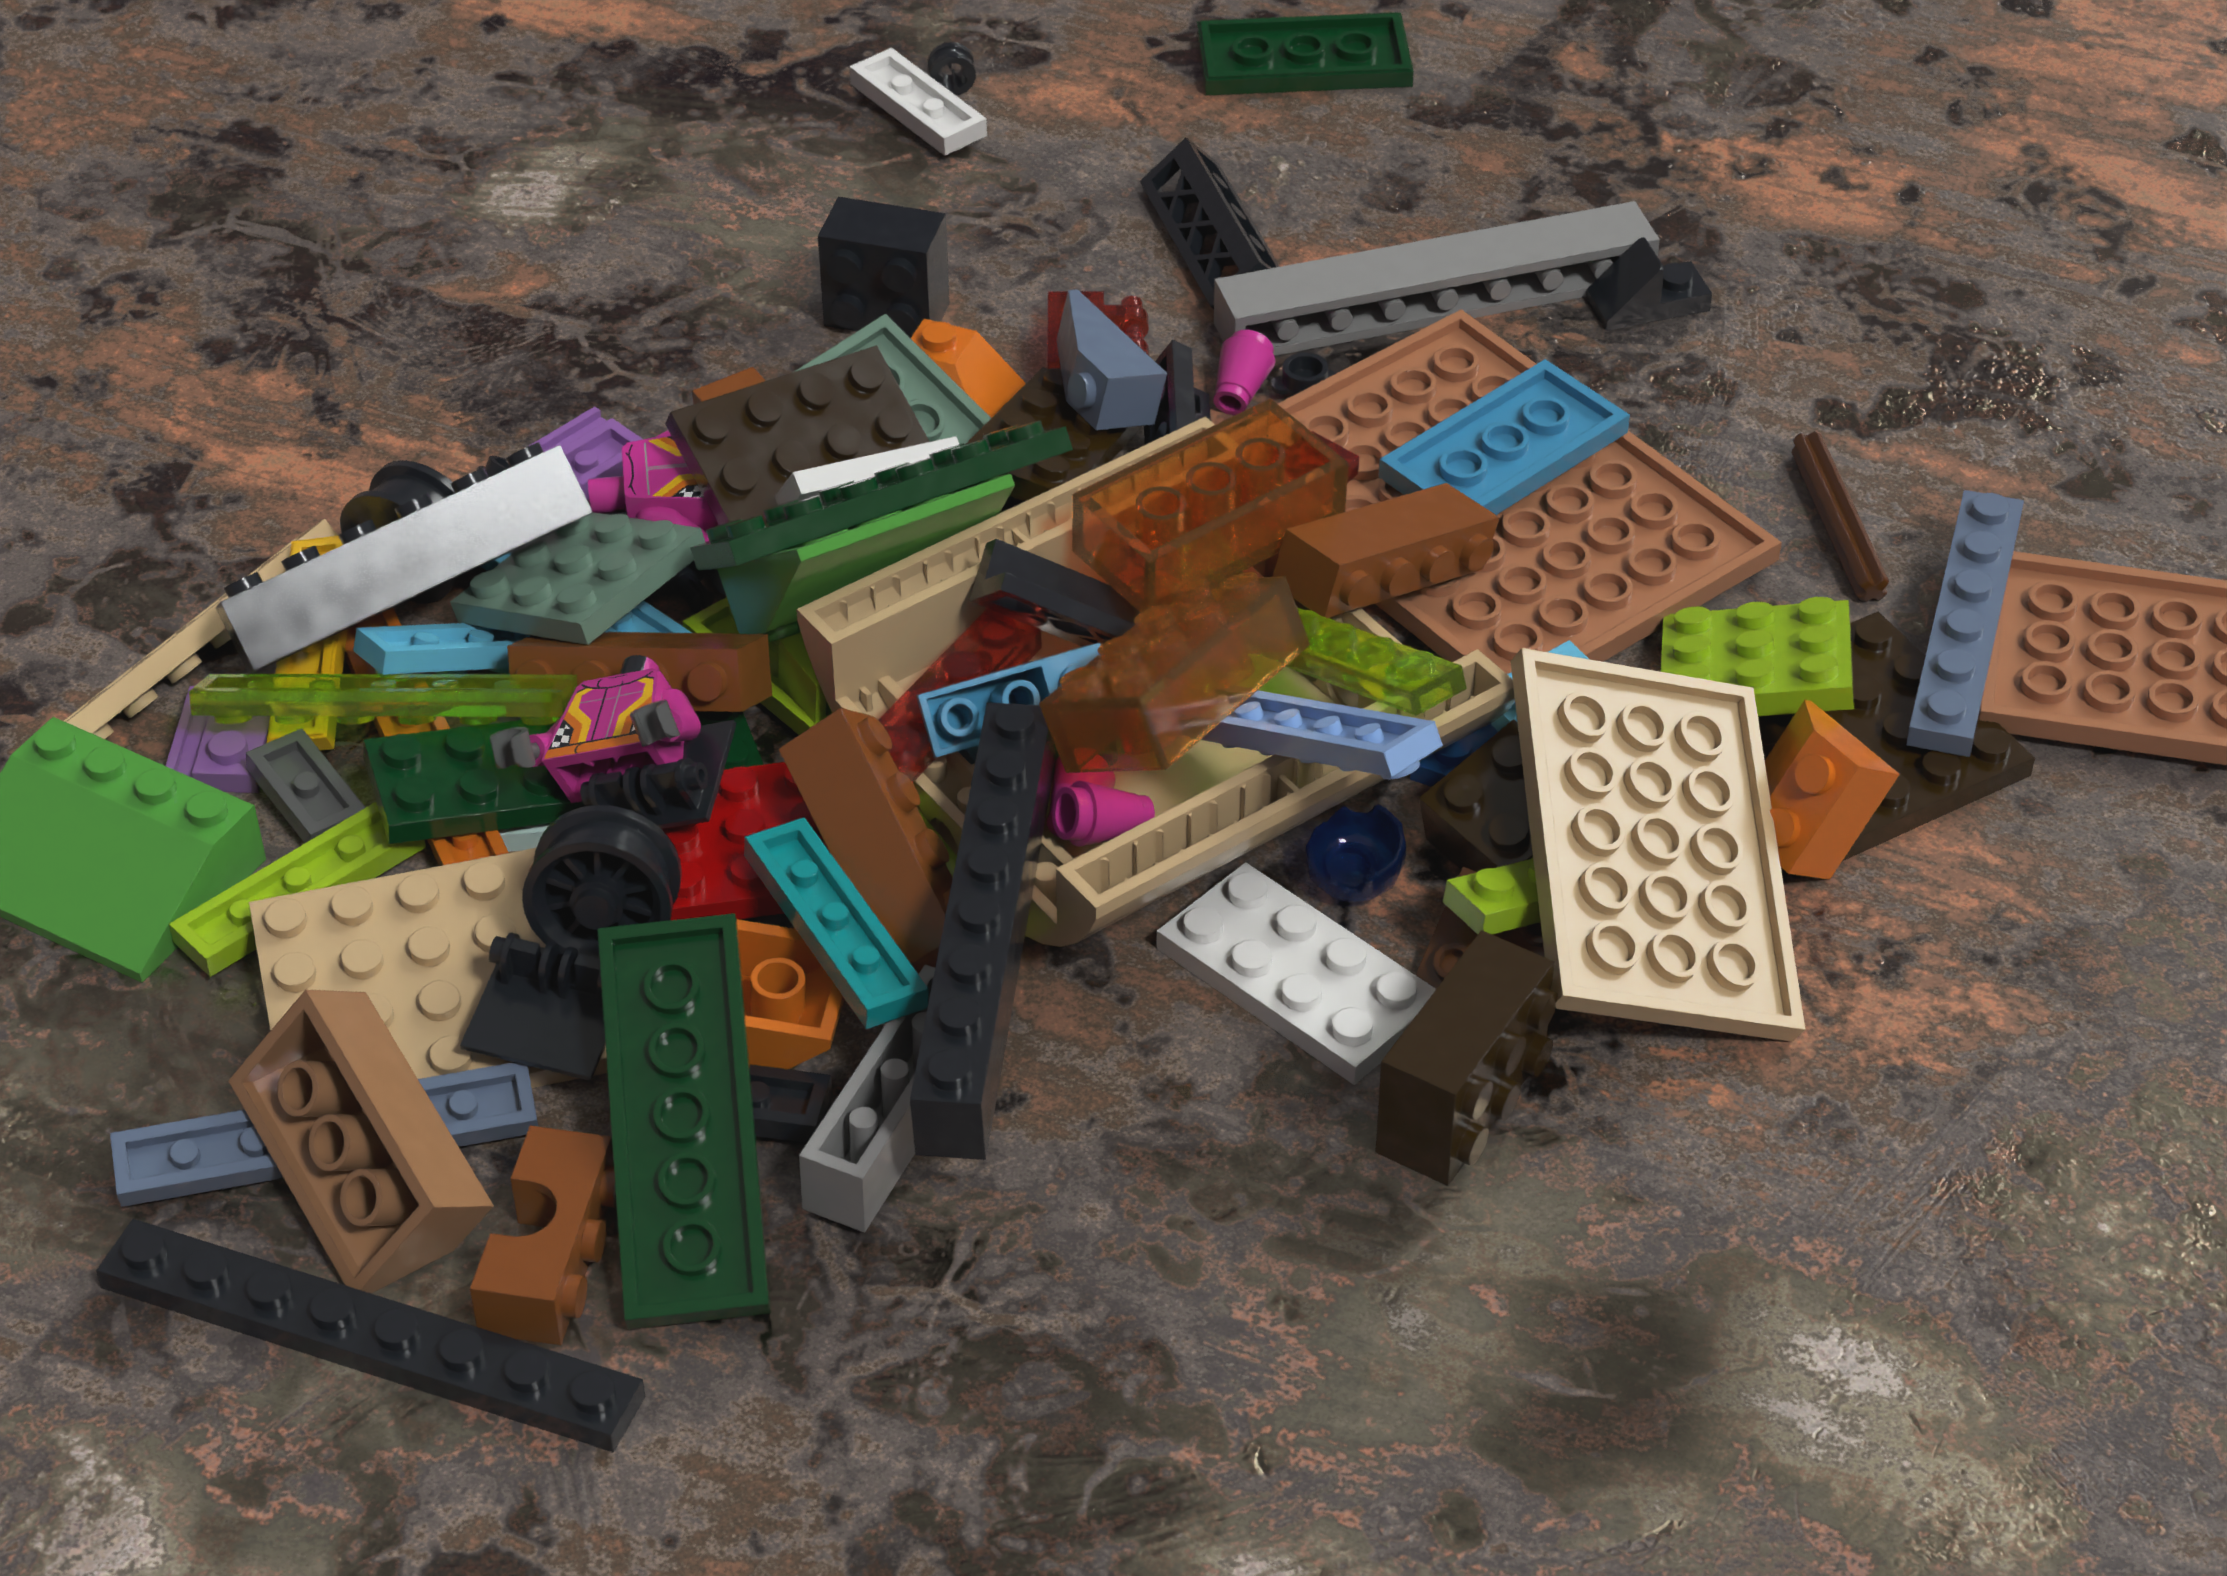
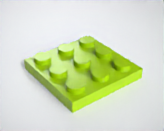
[1661,597,1854,716]

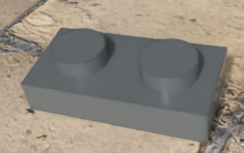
[246,728,366,843]

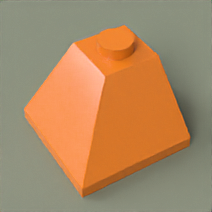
[911,319,1026,418]

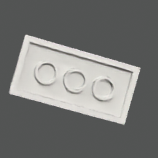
[1157,862,1436,1085]

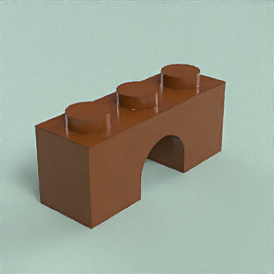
[470,1125,617,1345]

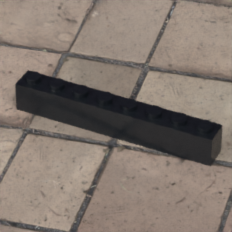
[910,702,1055,1160]

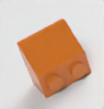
[1765,700,1900,880]
[737,919,844,1069]

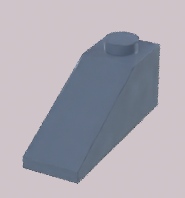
[1056,289,1167,430]

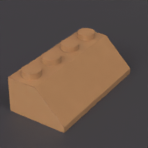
[228,989,494,1294]

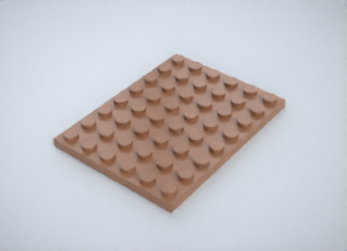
[1224,309,1782,674]

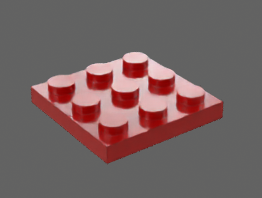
[662,762,830,920]

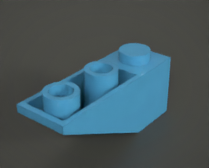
[916,643,1118,758]

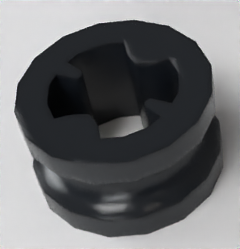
[927,42,976,96]

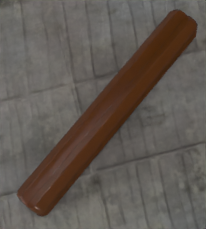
[1791,431,1889,602]

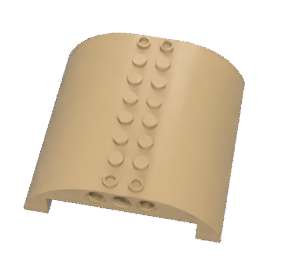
[796,416,1515,947]

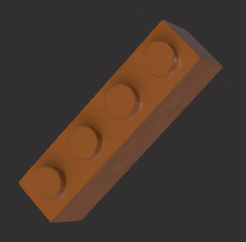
[1271,483,1500,619]
[507,632,772,712]
[779,708,953,974]

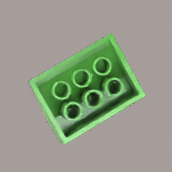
[718,474,1015,642]
[0,717,266,983]

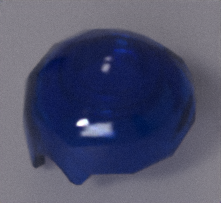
[1305,804,1406,903]

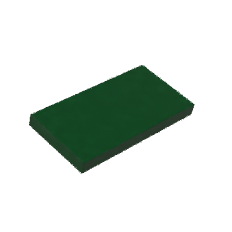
[1197,12,1414,96]

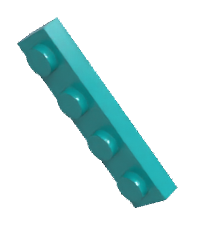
[744,817,929,1029]

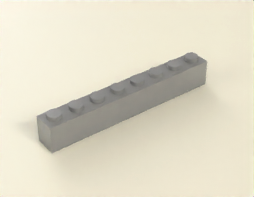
[1214,201,1660,356]

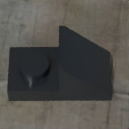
[1586,237,1712,331]

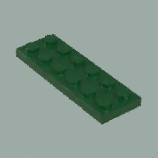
[690,420,1073,571]
[363,711,764,844]
[598,913,771,1330]

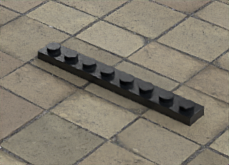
[96,1219,645,1453]

